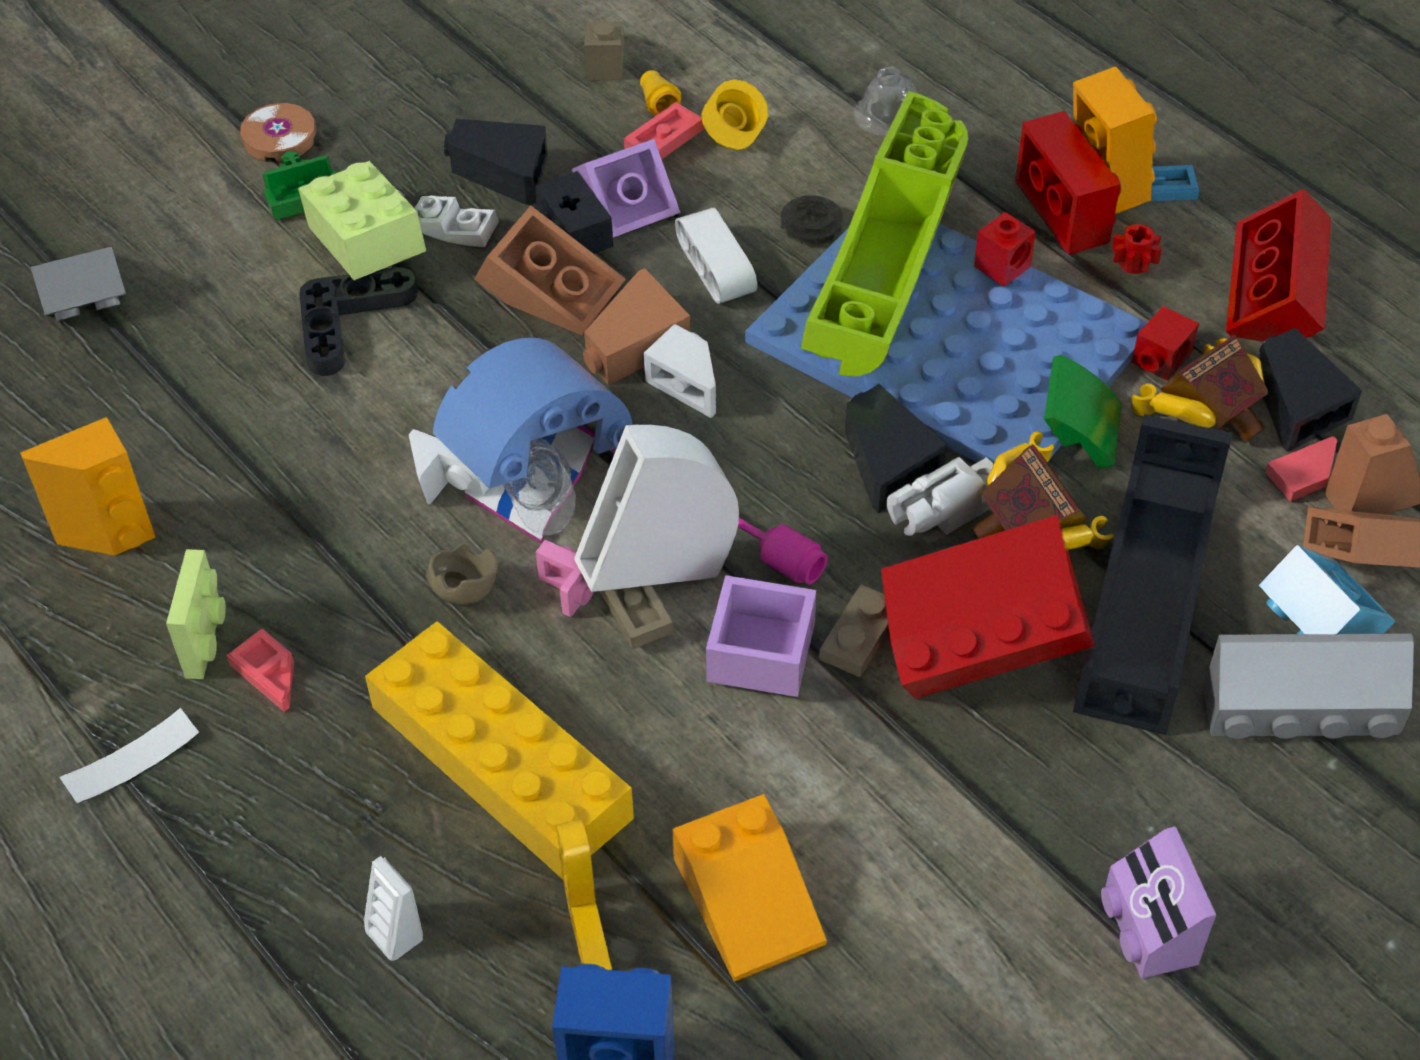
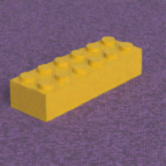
[365,621,634,879]

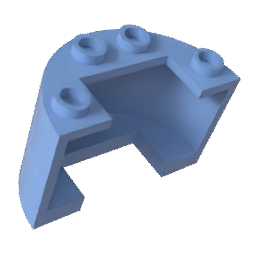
[433,337,633,489]

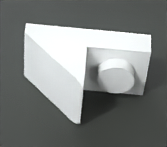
[409,429,489,505]

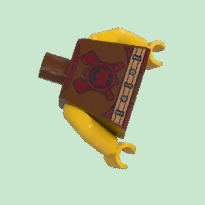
[1131,334,1268,443]
[972,431,1115,550]

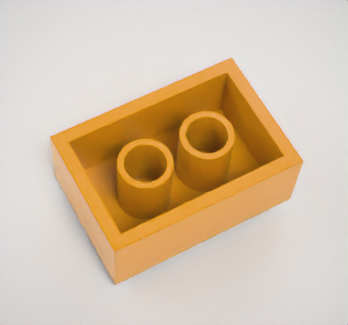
[1073,66,1157,214]

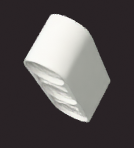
[675,208,757,304]

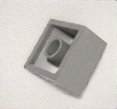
[30,246,126,321]

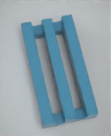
[1151,165,1200,201]

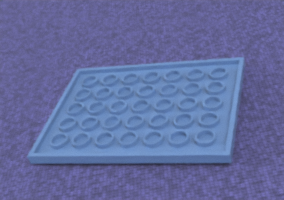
[745,223,1148,464]

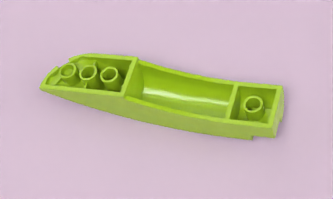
[800,91,968,377]

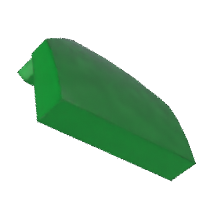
[262,151,338,220]

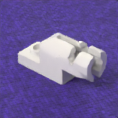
[887,457,993,536]

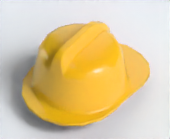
[701,79,768,150]

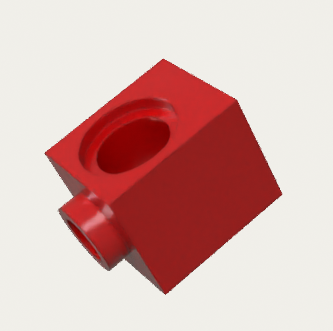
[974,212,1036,287]
[1132,306,1199,381]

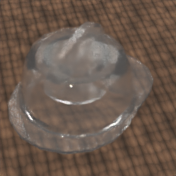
[503,438,576,536]

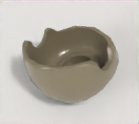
[426,543,499,606]

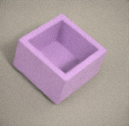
[706,575,816,697]

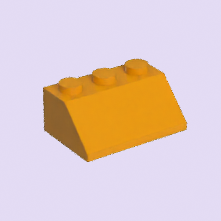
[20,417,156,556]

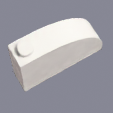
[574,425,739,592]

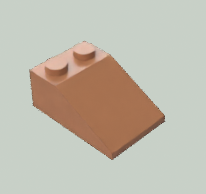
[474,205,626,336]

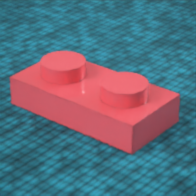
[624,102,703,159]

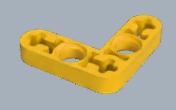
[556,819,612,970]

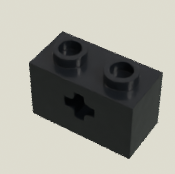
[533,171,614,254]

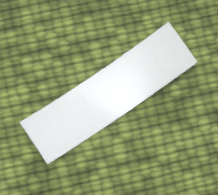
[59,708,199,803]

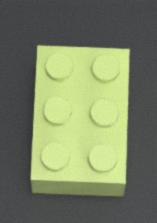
[298,161,426,280]

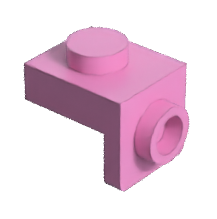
[535,540,594,617]

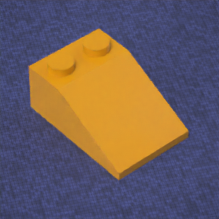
[673,794,827,982]

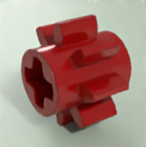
[1112,224,1162,274]

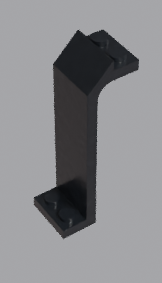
[1073,414,1232,735]

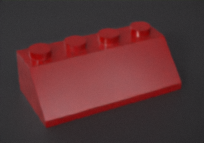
[1226,189,1331,342]

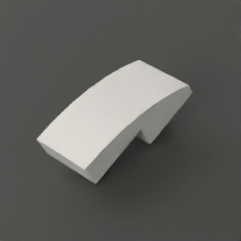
[415,196,499,247]

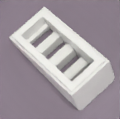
[364,856,423,961]

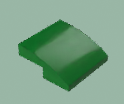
[1044,355,1122,469]

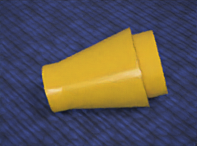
[640,70,681,116]

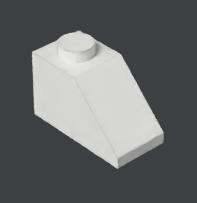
[644,324,716,418]

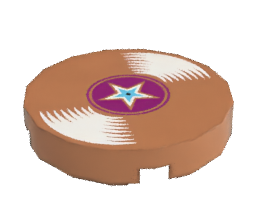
[240,103,317,162]

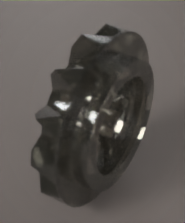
[781,195,843,245]

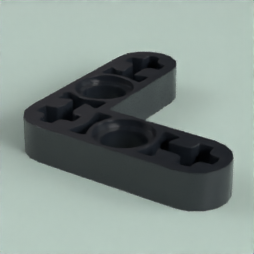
[299,267,418,376]

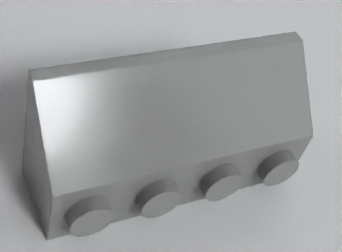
[1203,634,1414,739]

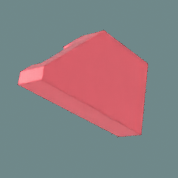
[1265,436,1337,502]
[226,628,294,712]

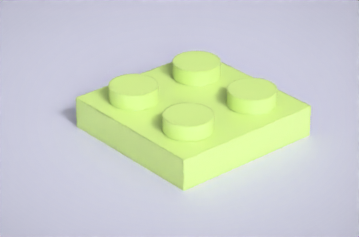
[166,549,226,679]

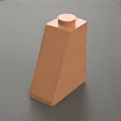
[583,268,690,385]
[1325,414,1420,515]
[1303,507,1420,568]

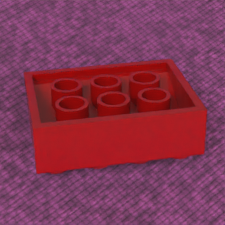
[881,515,1095,699]

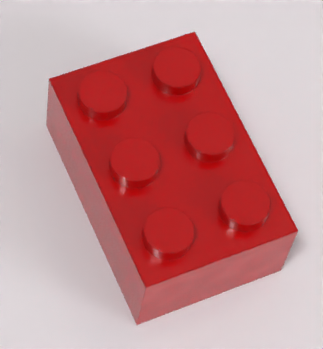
[1015,111,1121,255]

